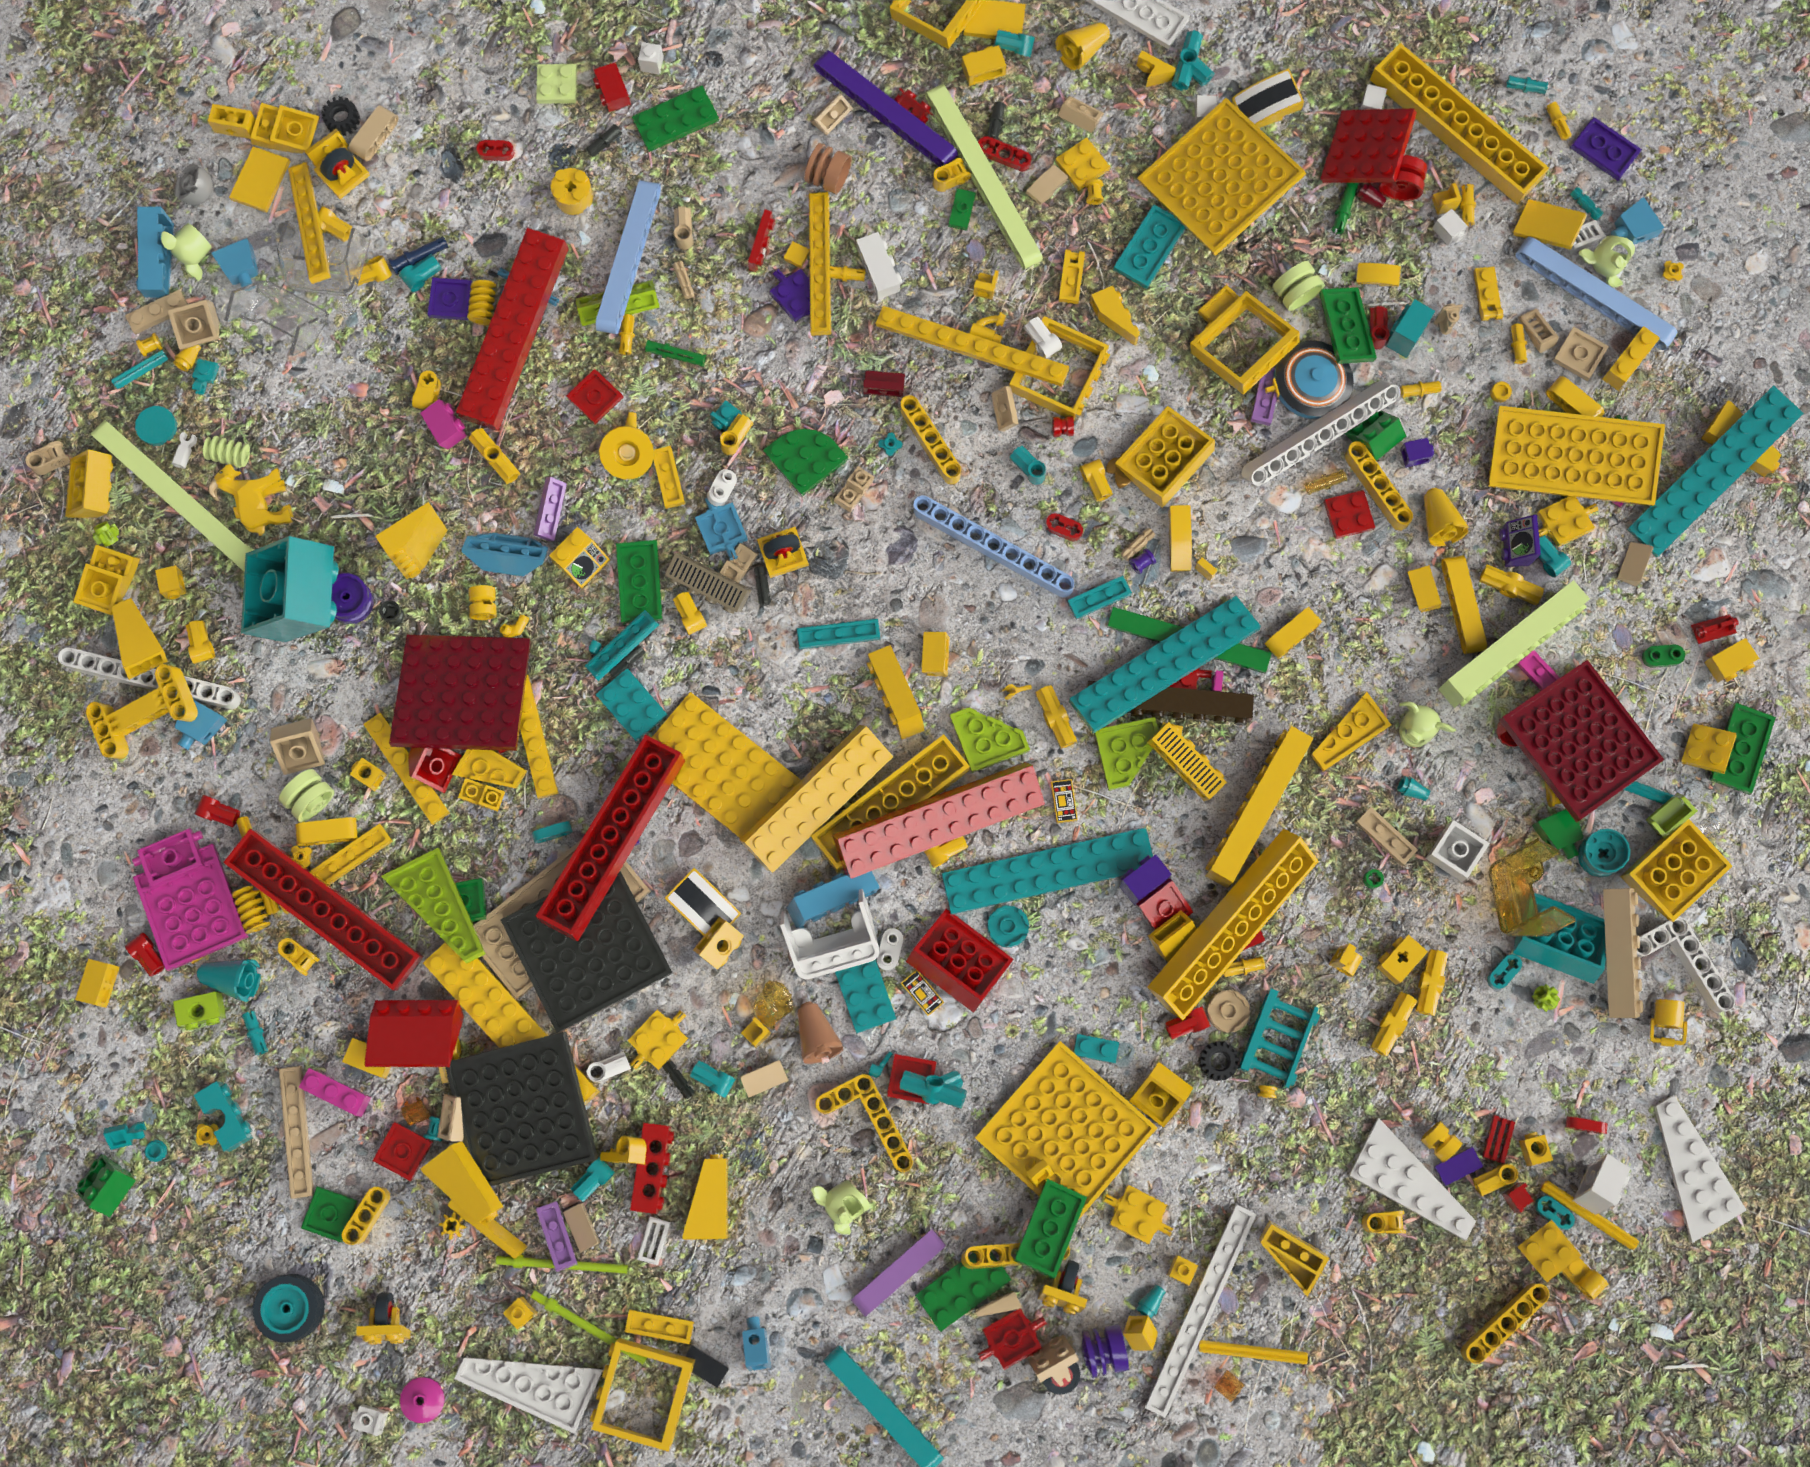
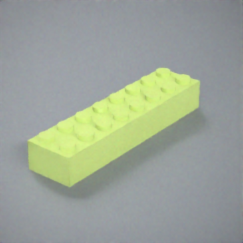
[1438,580,1590,708]

